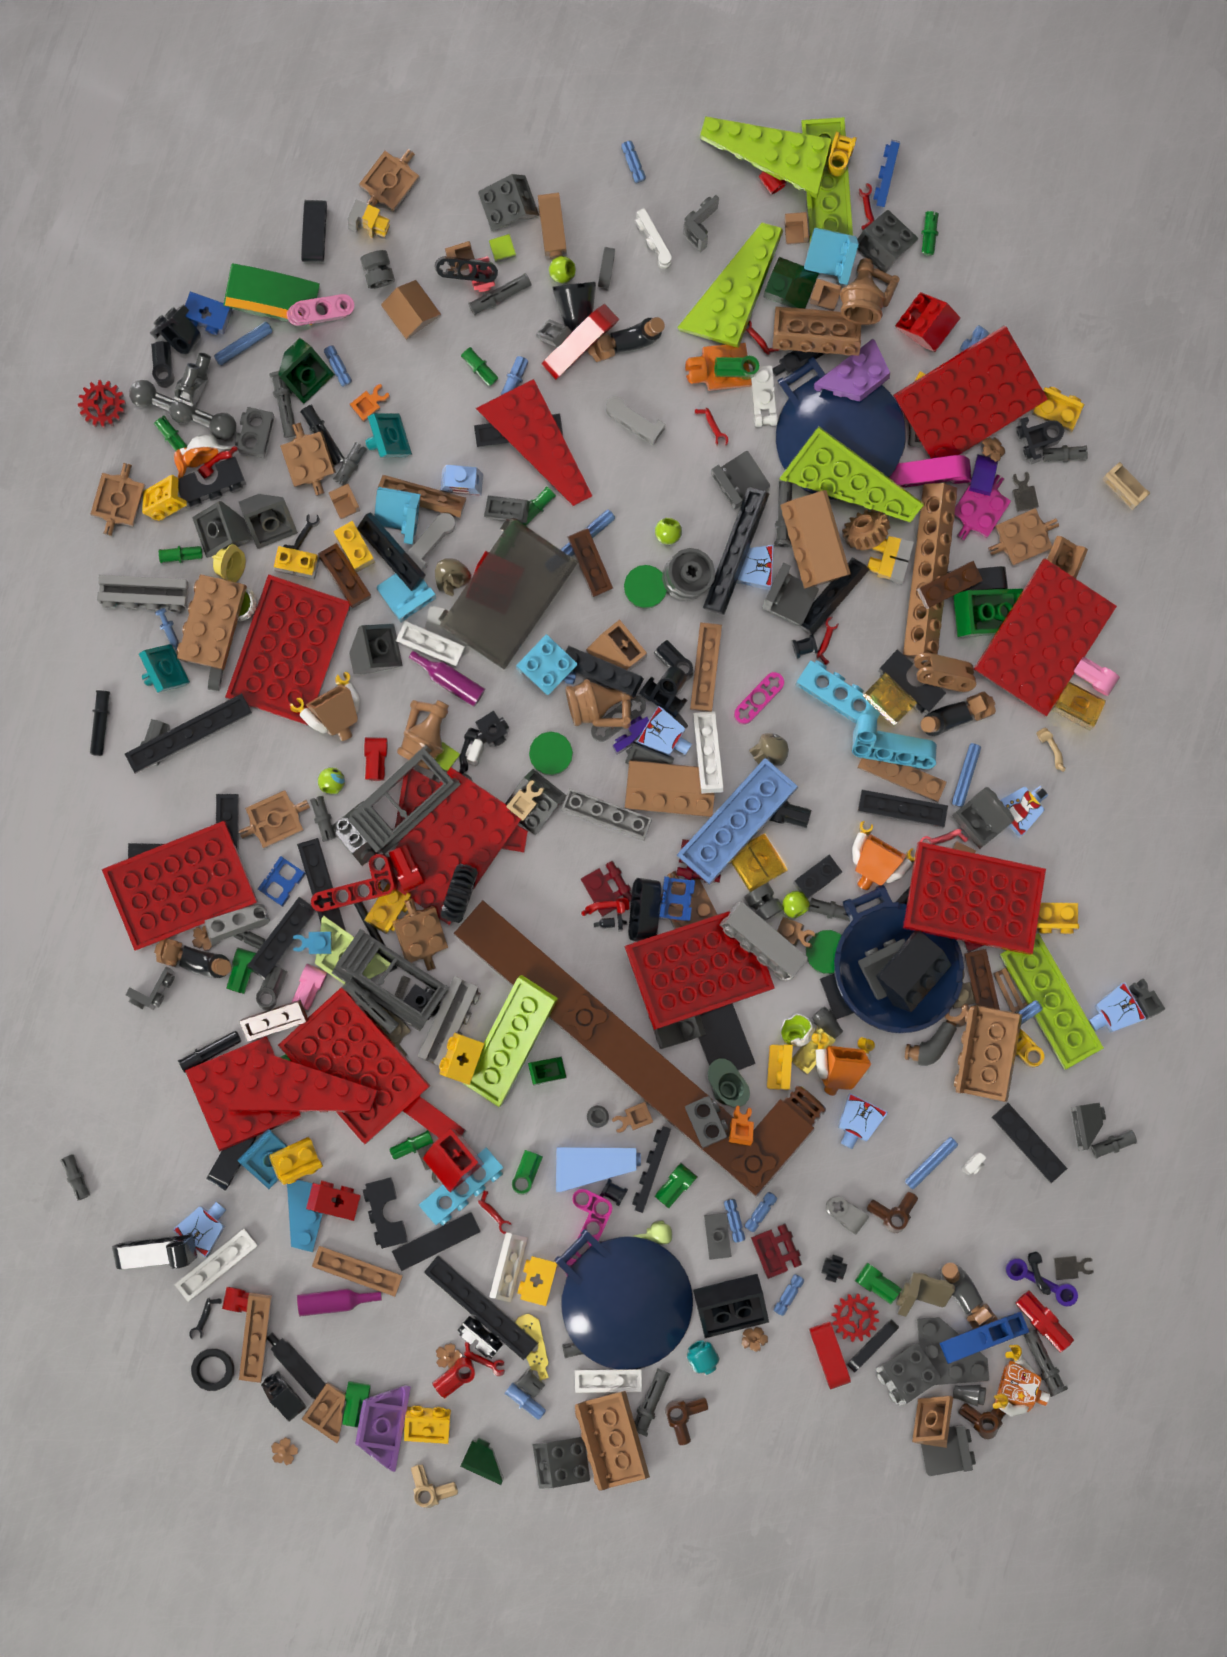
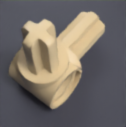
[411,1465,458,1508]

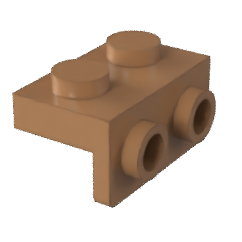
[1047,536,1088,578]

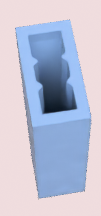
[556,1147,641,1192]

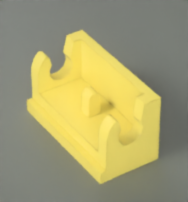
[792,1028,836,1075]

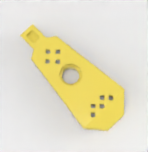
[516,1313,549,1380]

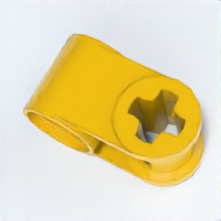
[827,131,857,177]
[1016,1028,1044,1068]

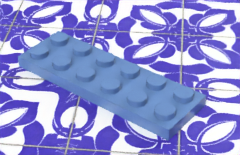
[677,758,798,885]

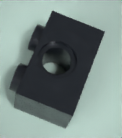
[793,854,842,899]

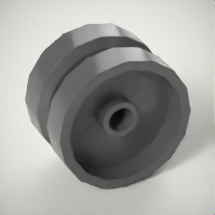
[662,548,715,601]

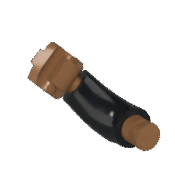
[588,317,665,362]
[921,691,996,736]
[154,938,231,978]

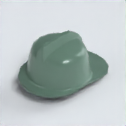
[708,1059,750,1107]

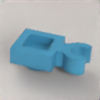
[293,932,332,954]

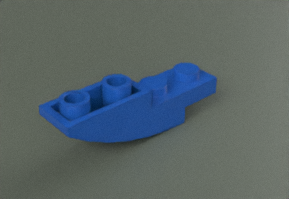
[940,1312,1029,1364]

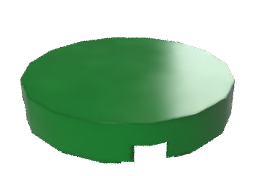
[624,565,667,609]
[529,731,573,776]
[806,930,841,974]

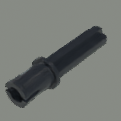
[300,404,344,465]
[90,690,110,756]
[178,1031,241,1073]

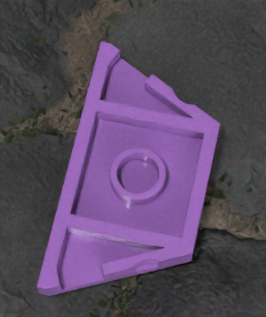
[814,339,890,402]
[355,1385,411,1472]

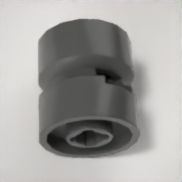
[360,250,395,289]
[744,883,784,921]

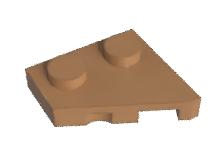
[302,1381,346,1443]

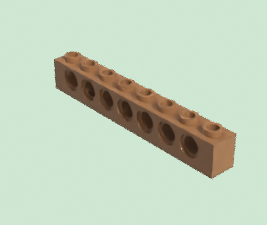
[903,483,957,659]

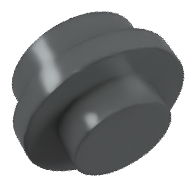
[587,1105,609,1128]

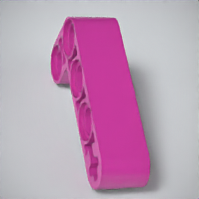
[890,455,972,488]
[566,1189,612,1275]

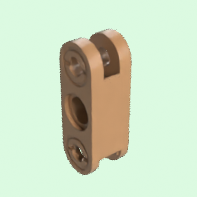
[914,653,976,692]

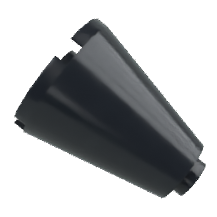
[552,282,596,332]

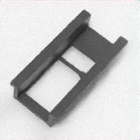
[348,745,461,854]
[332,929,449,1031]

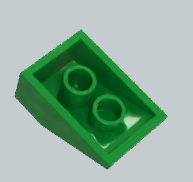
[954,588,1023,637]

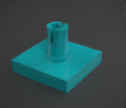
[365,413,412,458]
[139,644,190,693]

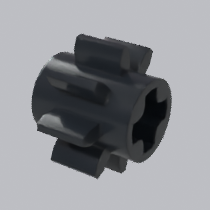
[821,1255,847,1283]

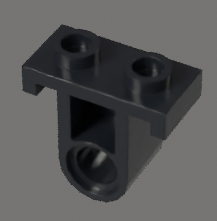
[150,304,201,354]
[1016,417,1064,464]
[639,666,687,718]
[261,1371,307,1422]

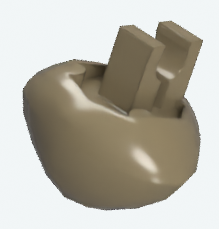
[435,558,471,596]
[749,733,789,765]

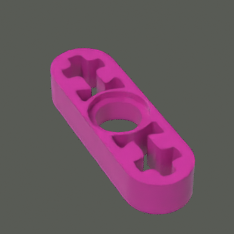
[734,672,784,725]

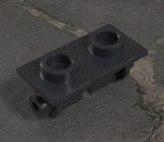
[457,1316,503,1359]

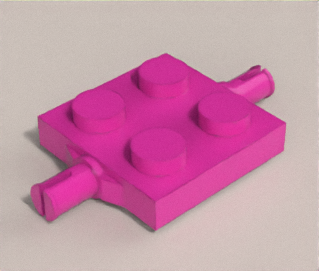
[954,474,1011,541]

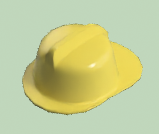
[212,544,246,582]

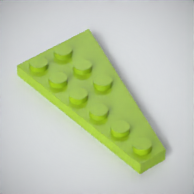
[700,116,832,199]
[677,223,783,348]
[779,426,924,522]

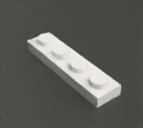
[693,711,723,794]
[174,1229,258,1302]

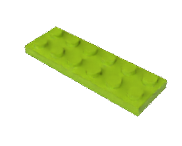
[801,117,853,242]
[999,933,1104,1070]
[463,975,558,1107]

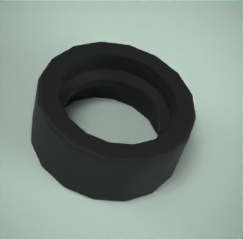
[191,1349,234,1391]

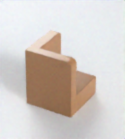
[784,212,809,244]
[445,241,475,273]
[809,278,842,311]
[328,484,360,519]

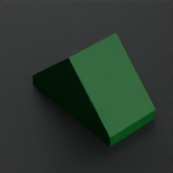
[528,1056,567,1086]

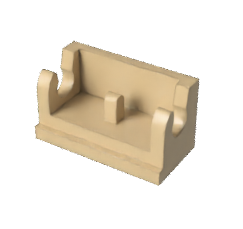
[1102,462,1150,510]

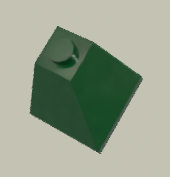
[764,257,819,309]
[278,338,335,404]
[460,1438,504,1485]

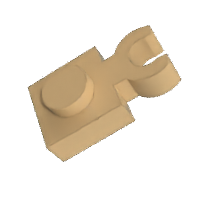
[506,780,544,820]

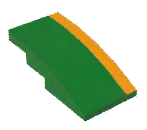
[223,263,320,326]

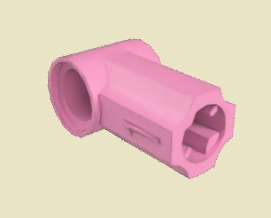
[1074,657,1120,696]
[291,963,327,1011]

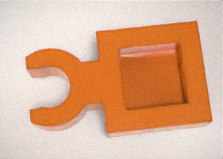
[350,384,390,422]
[729,1105,754,1146]

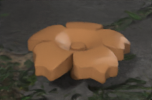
[982,437,1005,462]
[192,926,213,951]
[741,1327,768,1352]
[436,1343,463,1369]
[271,1438,298,1465]

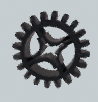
[441,863,478,923]

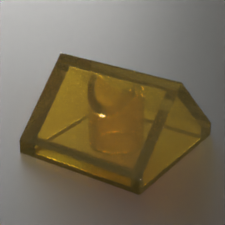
[863,672,917,726]
[1052,682,1106,731]
[731,833,788,892]

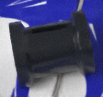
[792,635,818,659]
[600,1179,628,1206]

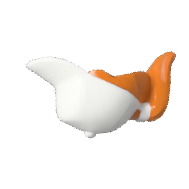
[174,434,233,478]

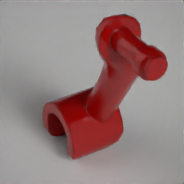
[859,183,874,230]
[744,320,780,355]
[695,408,728,446]
[197,446,238,479]
[816,617,839,665]
[581,898,630,916]
[478,1190,512,1234]
[464,1342,505,1376]

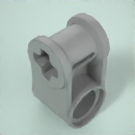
[826,1197,869,1234]

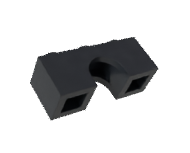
[178,456,246,508]
[878,649,946,714]
[363,1177,408,1249]

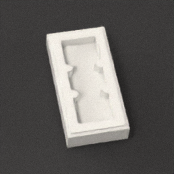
[465,739,484,767]
[962,1153,986,1175]

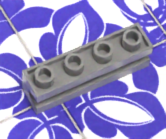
[97,575,188,612]
[562,788,652,841]
[720,901,808,981]
[418,976,481,1066]

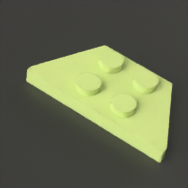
[315,916,391,984]

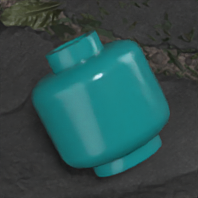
[687,1340,719,1375]

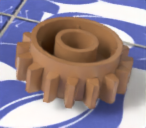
[842,509,891,550]

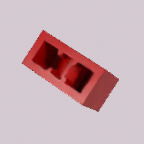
[306,1180,361,1221]

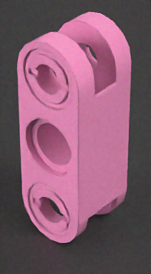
[287,294,354,326]

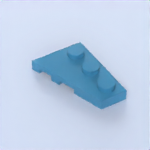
[287,1180,323,1252]

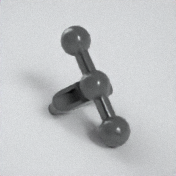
[129,353,236,440]

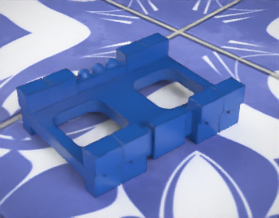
[257,856,306,907]
[659,877,695,922]

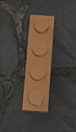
[376,475,466,518]
[690,622,722,712]
[857,758,947,803]
[312,1246,403,1297]
[239,1293,272,1383]

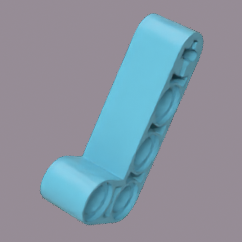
[852,714,937,769]

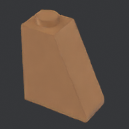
[538,193,567,259]

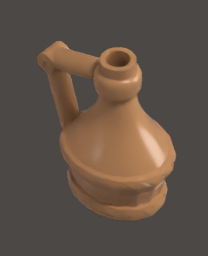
[840,258,900,325]
[565,679,636,729]
[397,700,449,770]

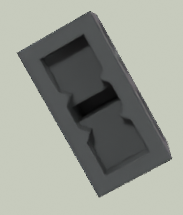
[235,407,275,458]
[685,1096,730,1149]

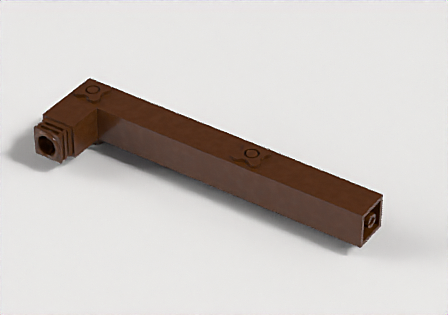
[454,900,826,1198]

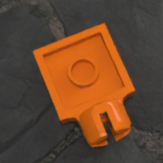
[685,343,752,391]

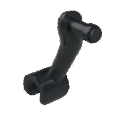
[283,514,320,550]
[459,728,479,774]
[1028,1252,1051,1295]
[189,1298,222,1340]

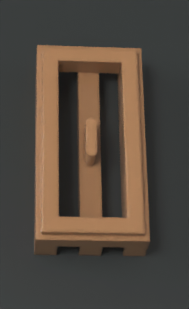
[993,967,1028,1013]

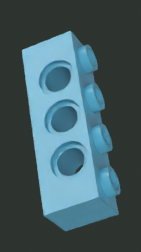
[795,660,884,723]
[419,1147,504,1226]

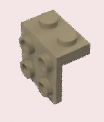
[896,1272,955,1317]

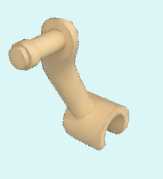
[1036,728,1066,772]

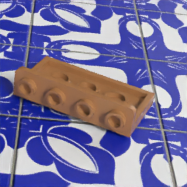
[772,306,861,356]
[177,574,247,670]
[954,1005,1023,1102]
[575,1391,650,1491]

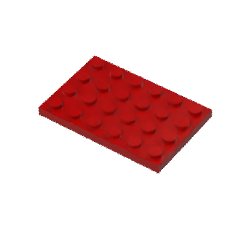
[893,325,1048,459]
[973,559,1117,717]
[225,574,350,726]
[381,767,521,925]
[102,820,258,951]
[903,841,1046,955]
[624,911,775,1030]
[278,987,430,1145]

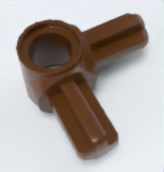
[867,1192,918,1233]
[665,1398,708,1445]
[958,1403,1006,1439]

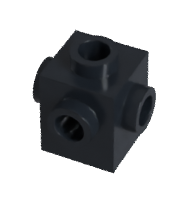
[475,711,509,747]
[403,984,441,1020]

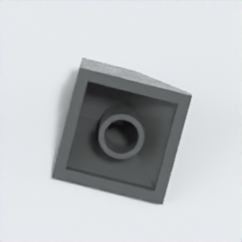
[239,494,298,549]
[192,501,252,558]
[349,624,403,674]
[1071,1103,1106,1151]

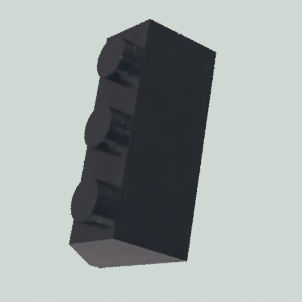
[876,931,952,1012]
[693,1274,769,1338]

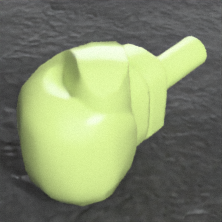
[633,1220,672,1244]

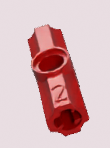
[1015,1290,1074,1353]

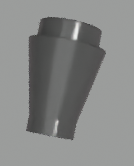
[812,1006,843,1039]
[953,1385,986,1407]

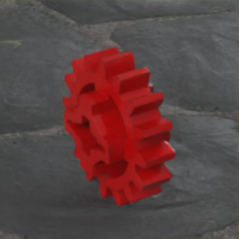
[78,380,126,428]
[831,1293,879,1342]

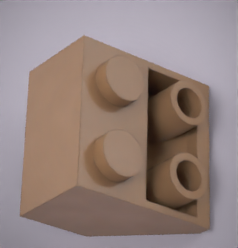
[586,619,647,671]

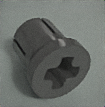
[515,1368,545,1398]

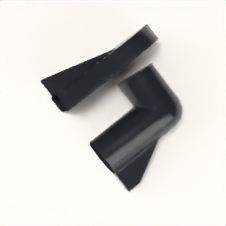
[594,914,627,932]

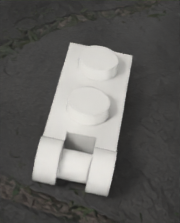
[635,208,671,269]
[750,366,777,427]

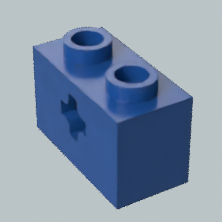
[185,291,233,335]

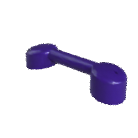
[1005,1258,1078,1307]

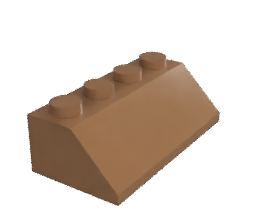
[780,490,850,589]
[625,760,715,817]

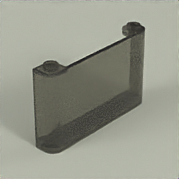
[438,517,578,670]

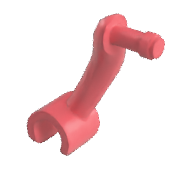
[920,829,968,845]

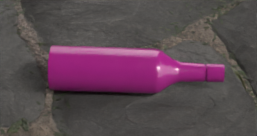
[408,651,486,707]
[297,1289,382,1317]

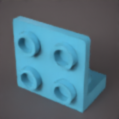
[804,228,859,285]
[374,487,421,544]
[377,573,436,623]
[516,634,577,695]

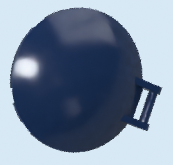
[776,357,906,500]
[834,885,964,1033]
[554,1229,693,1370]

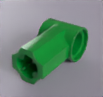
[714,355,760,380]
[226,947,256,994]
[512,1150,543,1195]
[654,1163,698,1208]
[854,1263,902,1304]
[342,1381,371,1427]

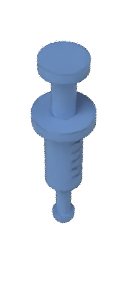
[155,608,178,656]

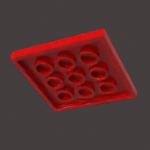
[185,1036,301,1152]

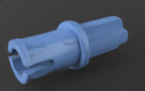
[501,356,528,395]
[504,1383,546,1420]

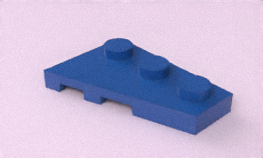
[873,139,900,207]

